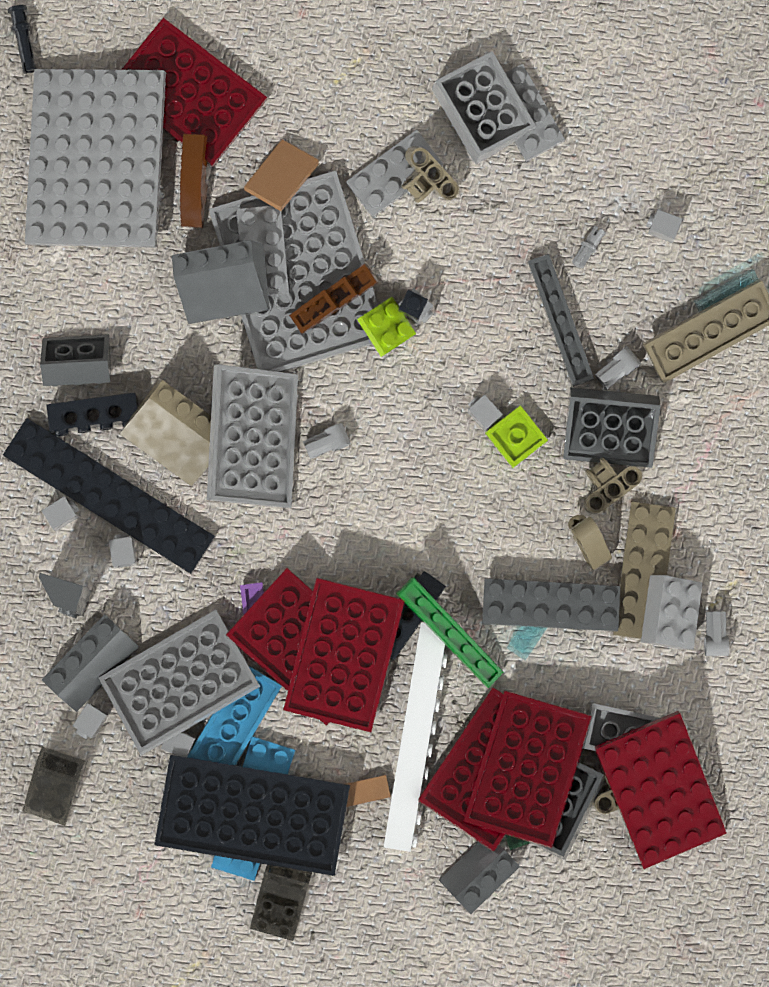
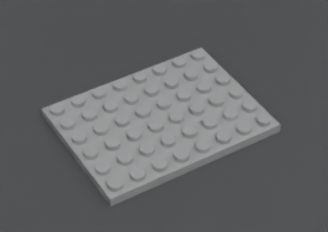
[25,69,166,248]
[209,170,378,372]

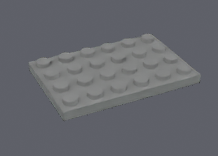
[207,364,298,508]
[99,610,260,755]

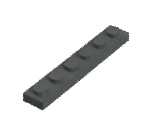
[528,254,594,387]

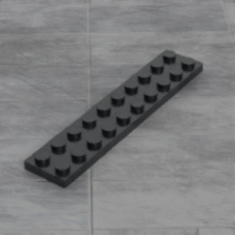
[3,418,215,575]

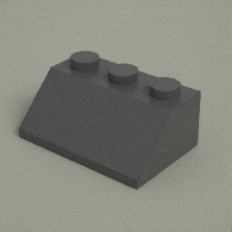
[40,334,111,386]
[39,573,91,618]
[439,842,520,914]

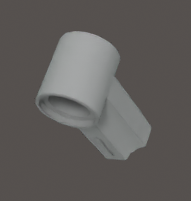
[595,346,642,390]
[303,423,351,459]
[704,611,729,656]

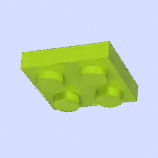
[357,296,416,357]
[485,405,548,469]

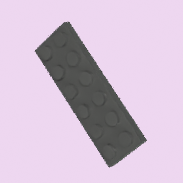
[482,578,620,632]

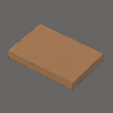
[244,139,319,211]

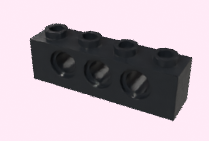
[46,392,139,436]
[390,571,446,661]

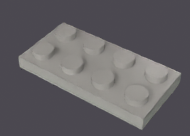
[505,64,565,162]
[346,130,443,218]
[236,206,289,296]

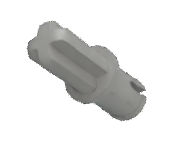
[572,226,606,268]

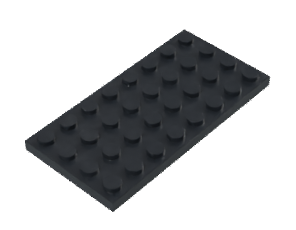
[154,755,350,876]

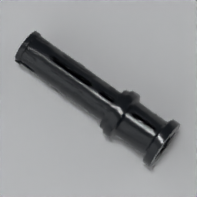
[7,5,37,74]

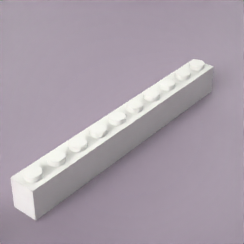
[384,622,448,852]

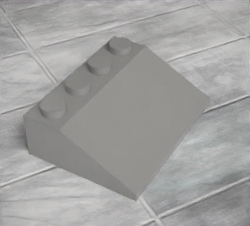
[432,51,536,164]

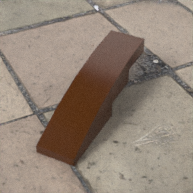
[180,134,208,228]
[289,264,379,334]

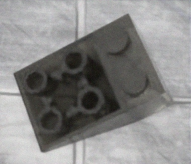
[22,746,88,826]
[250,865,312,941]

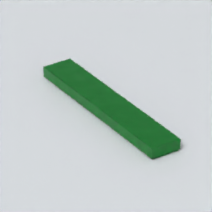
[396,577,504,688]

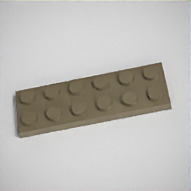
[643,279,769,383]
[613,501,676,639]

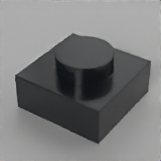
[398,290,428,320]

